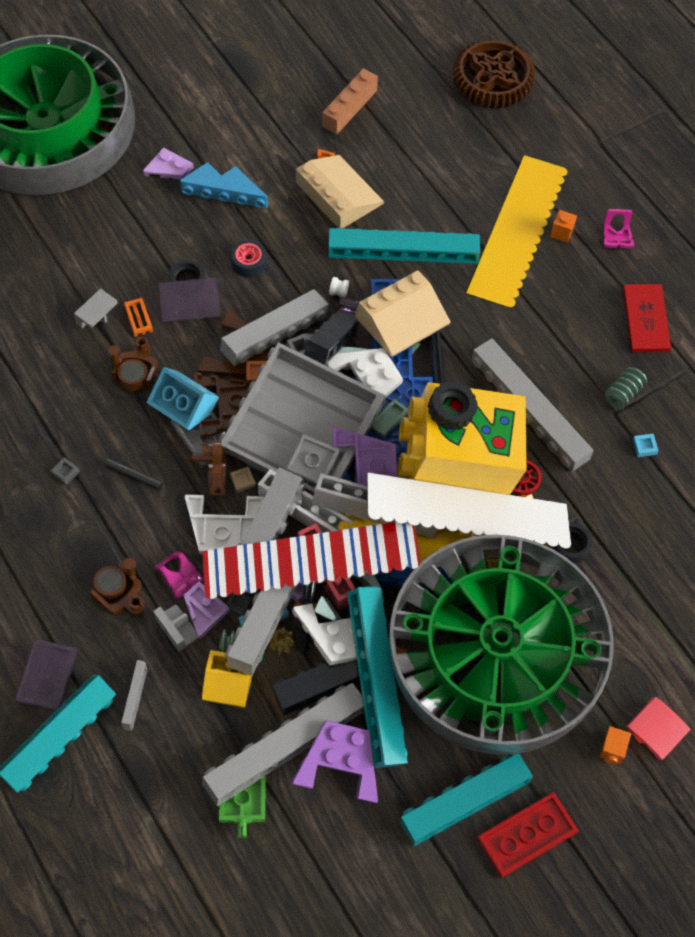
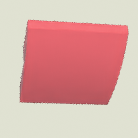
[626,697,690,760]

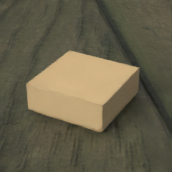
[229,466,256,493]

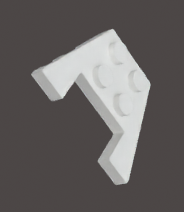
[326,348,403,397]
[185,495,264,554]
[292,604,357,665]

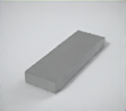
[122,660,147,731]

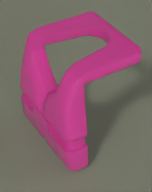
[603,209,634,249]
[154,552,204,599]

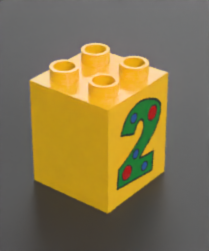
[398,382,526,495]

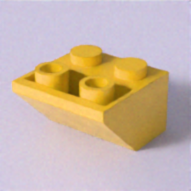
[202,650,253,708]

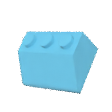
[146,367,219,430]

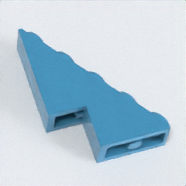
[180,162,268,208]

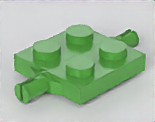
[219,776,266,838]

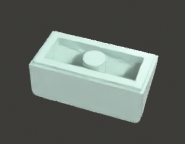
[314,596,341,621]

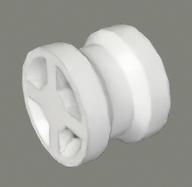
[329,277,349,299]

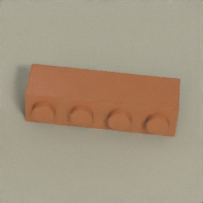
[322,68,378,135]

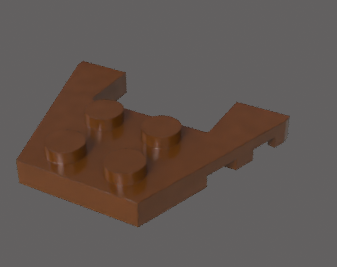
[198,310,275,377]
[194,373,252,439]

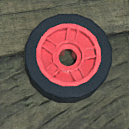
[231,240,267,277]

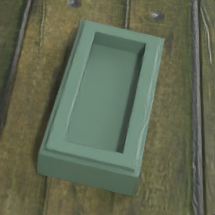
[370,399,409,440]

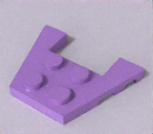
[333,428,398,486]
[291,721,378,803]

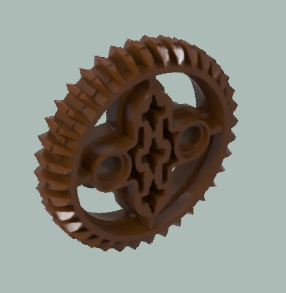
[453,38,535,109]

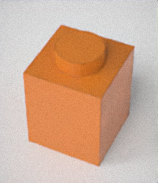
[550,210,577,243]
[599,726,631,765]

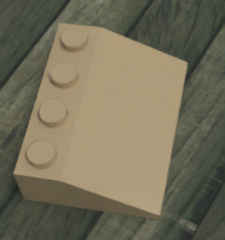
[296,155,384,229]
[355,270,450,357]

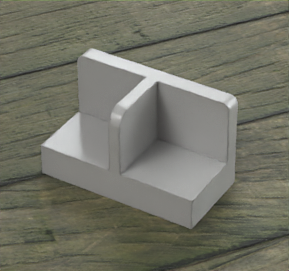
[74,289,117,328]
[153,605,199,652]

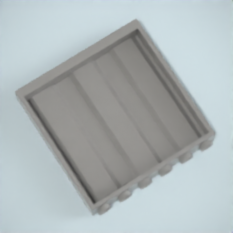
[219,342,386,496]

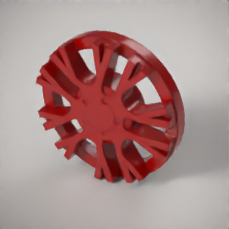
[512,460,542,495]

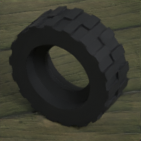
[428,381,478,430]

